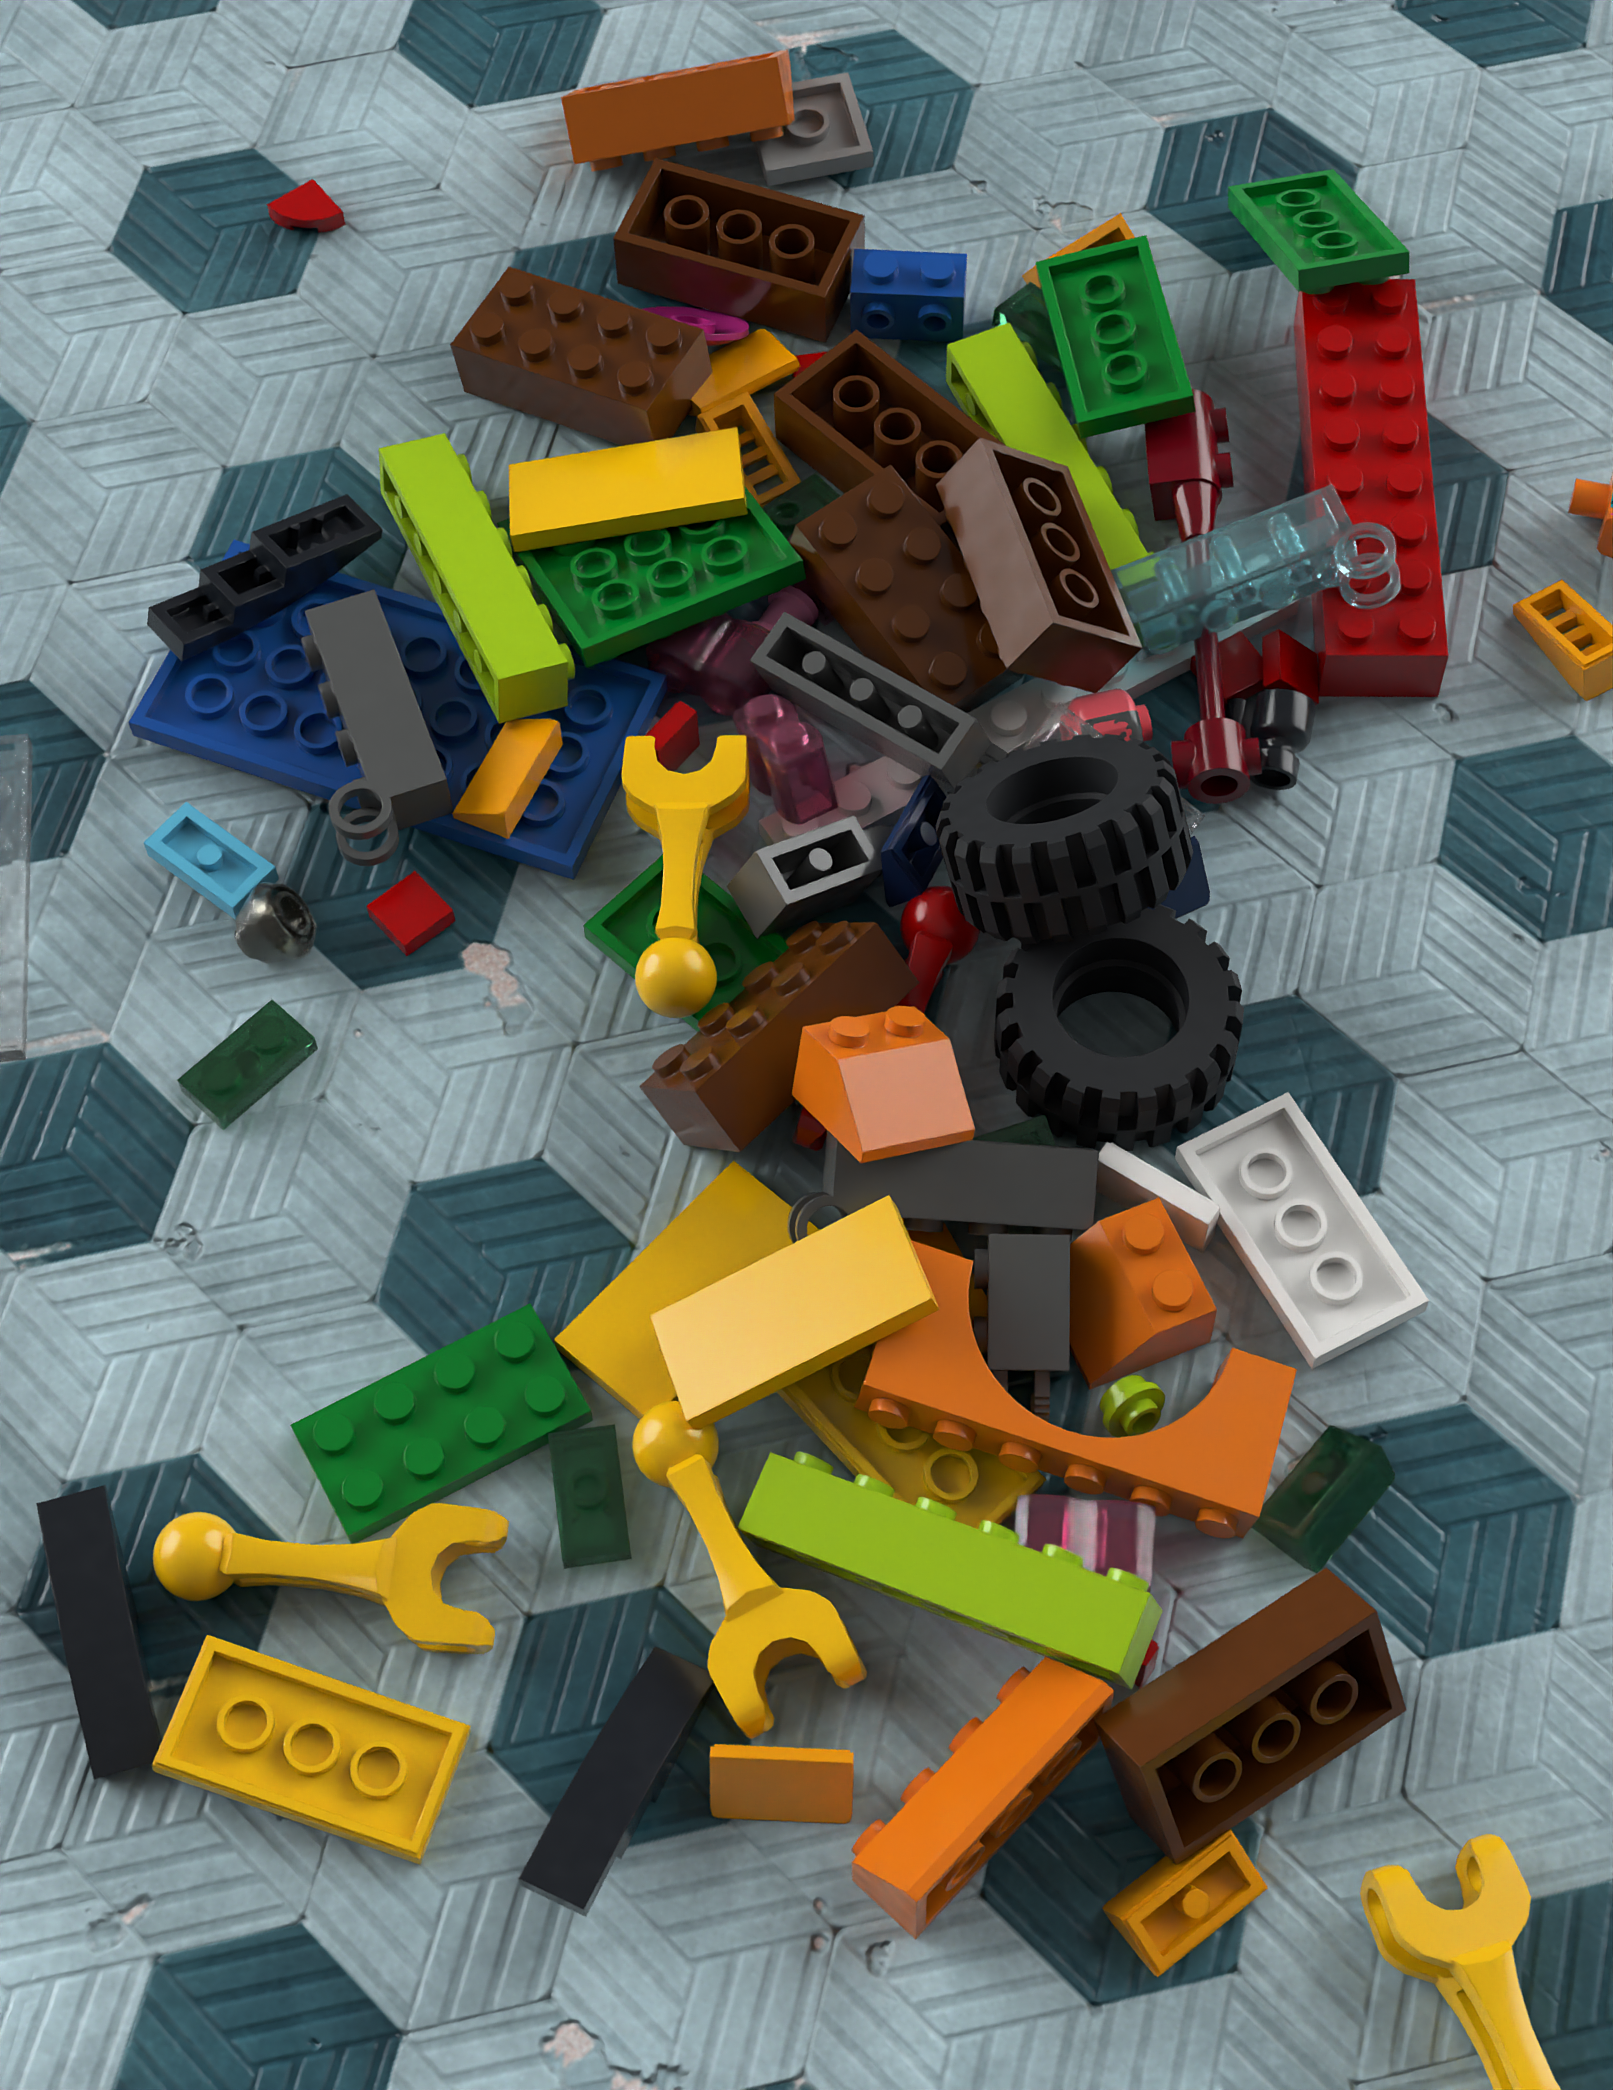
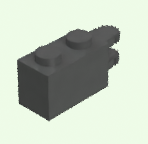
[727,815,893,939]
[974,1234,1070,1423]

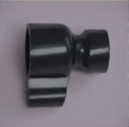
[1225,688,1316,790]

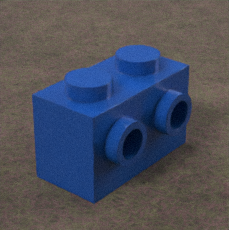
[850,249,967,342]

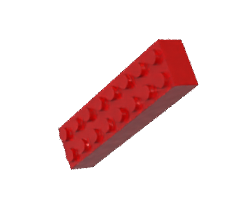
[1293,279,1449,697]

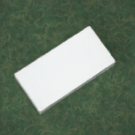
[1096,1142,1220,1253]

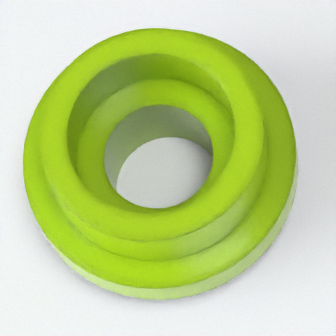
[1099,1375,1165,1438]

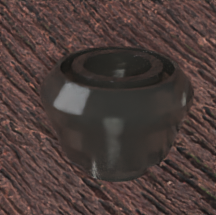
[235,882,316,964]

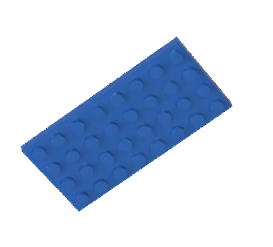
[128,540,668,880]

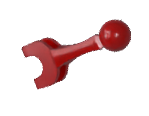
[792,885,980,1151]

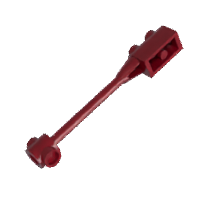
[1144,389,1262,804]

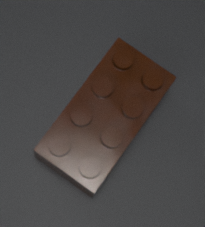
[613,158,865,343]
[450,267,713,446]
[774,330,1005,552]
[936,438,1142,693]
[790,465,1024,713]
[639,921,920,1152]
[1094,1567,1407,1865]

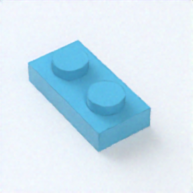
[143,802,279,921]

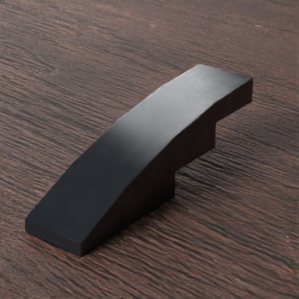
[147,494,383,661]
[36,1485,162,1779]
[519,1646,715,1917]

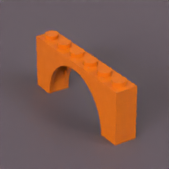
[854,1240,1297,1538]

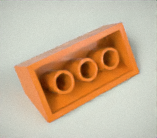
[561,49,795,171]
[851,1656,1114,1940]

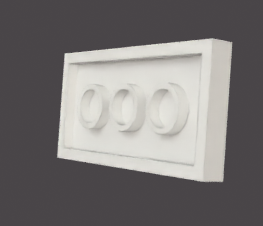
[1175,1092,1429,1369]

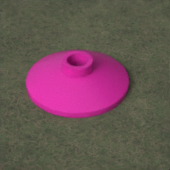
[642,306,750,346]

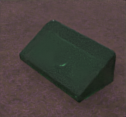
[1252,1425,1395,1574]

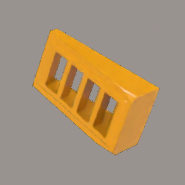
[695,391,804,510]
[1513,580,1613,701]

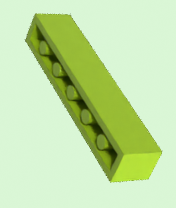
[946,323,1165,621]
[378,433,575,724]
[737,1451,1163,1690]

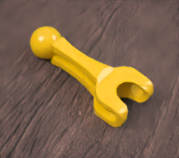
[622,735,750,1018]
[632,1401,867,1740]
[153,1503,509,1654]
[1360,1833,1561,2090]

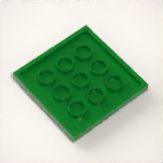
[497,487,806,668]

